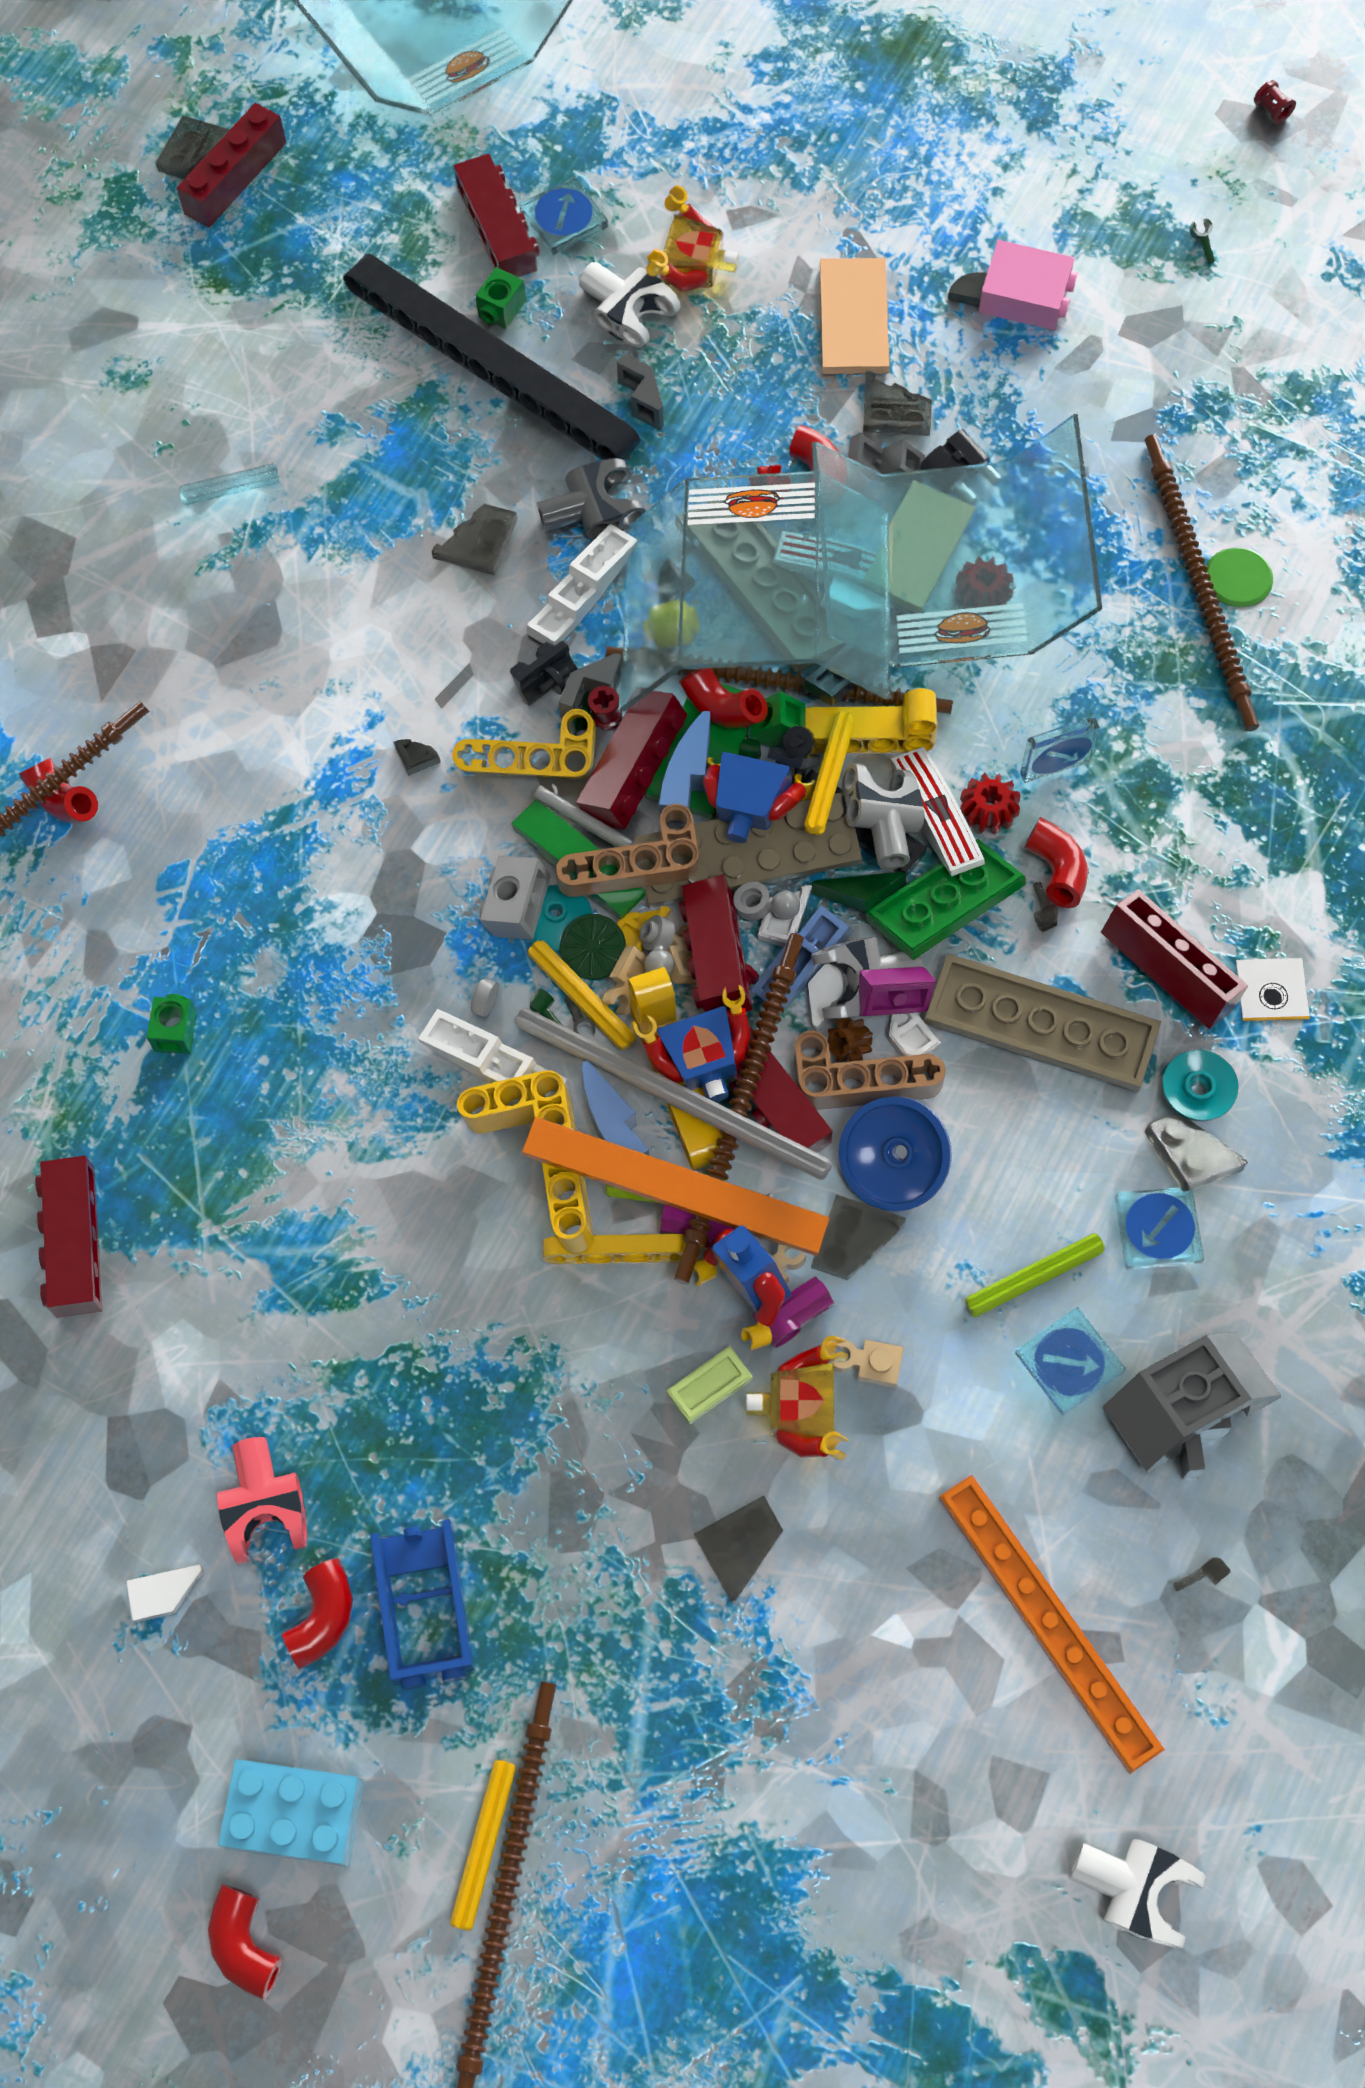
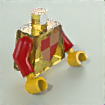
[646,185,739,292]
[746,1336,849,1461]

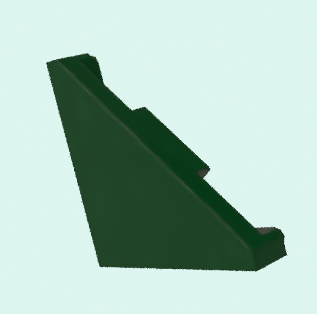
[812,871,906,912]

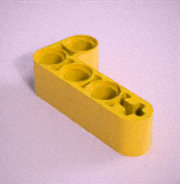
[806,688,937,754]
[452,709,596,780]

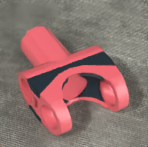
[217,1437,307,1565]

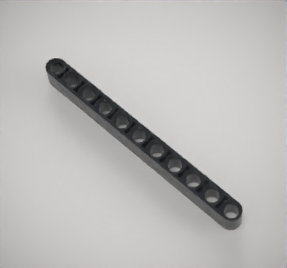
[343,253,641,460]

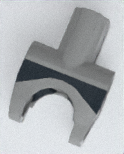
[842,763,925,870]
[812,936,923,1018]

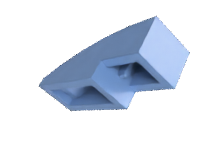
[659,711,711,822]
[751,905,854,1010]
[581,1060,649,1155]

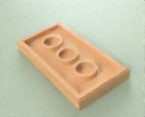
[820,258,889,374]

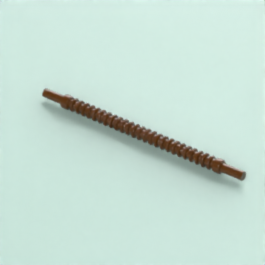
[1144,434,1259,732]
[605,646,953,714]
[0,701,150,837]
[674,933,804,1284]
[456,1682,557,2088]

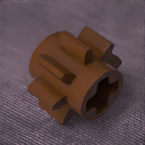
[827,1017,873,1062]

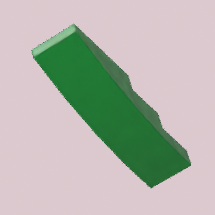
[511,799,646,920]

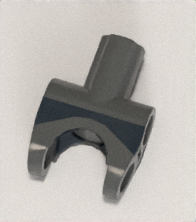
[537,459,646,539]

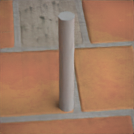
[533,785,633,847]

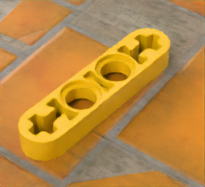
[543,1234,686,1264]

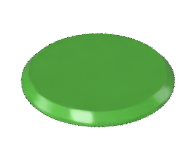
[1206,547,1274,607]

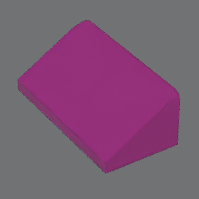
[859,967,936,1017]

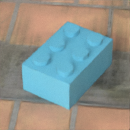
[218,1759,365,1867]

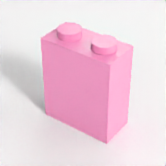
[979,240,1078,330]

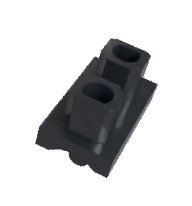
[510,641,577,706]
[767,726,820,785]

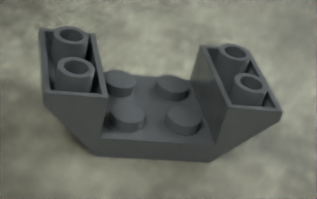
[1103,1332,1281,1473]

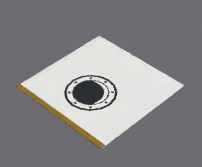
[1236,958,1310,1021]

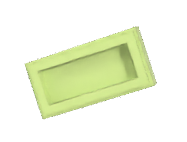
[666,1346,753,1425]

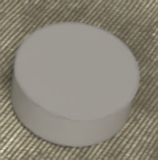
[471,978,499,1017]

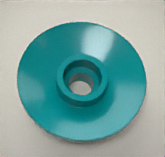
[528,885,593,952]
[1162,1050,1239,1122]

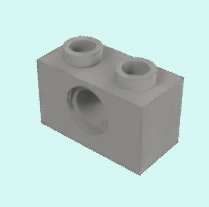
[480,856,551,940]

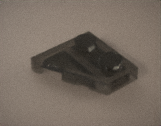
[155,115,230,179]
[863,371,932,436]
[431,503,518,575]
[1144,1114,1248,1193]
[811,1194,906,1280]
[694,1495,783,1605]

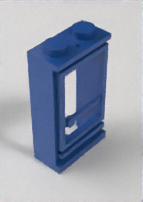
[370,1519,475,1690]

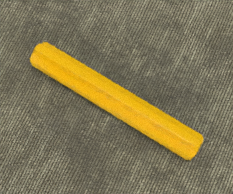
[804,712,855,836]
[527,940,636,1050]
[450,1760,516,1931]

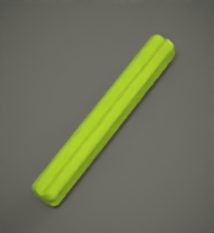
[965,1233,1105,1317]

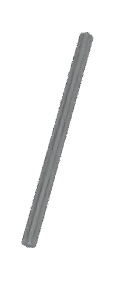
[515,1008,832,1180]

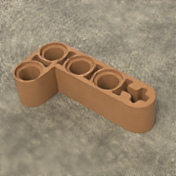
[556,804,699,897]
[794,1031,946,1110]

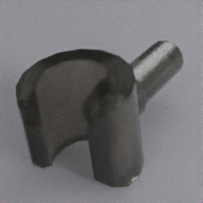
[1033,882,1058,932]
[564,996,596,1037]
[1172,1557,1231,1592]

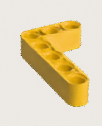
[628,966,722,1171]
[457,1070,594,1253]

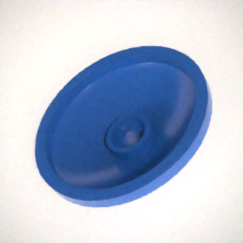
[839,1096,952,1211]

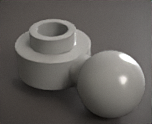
[733,882,800,921]
[640,915,675,975]

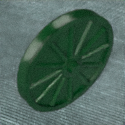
[560,914,626,980]

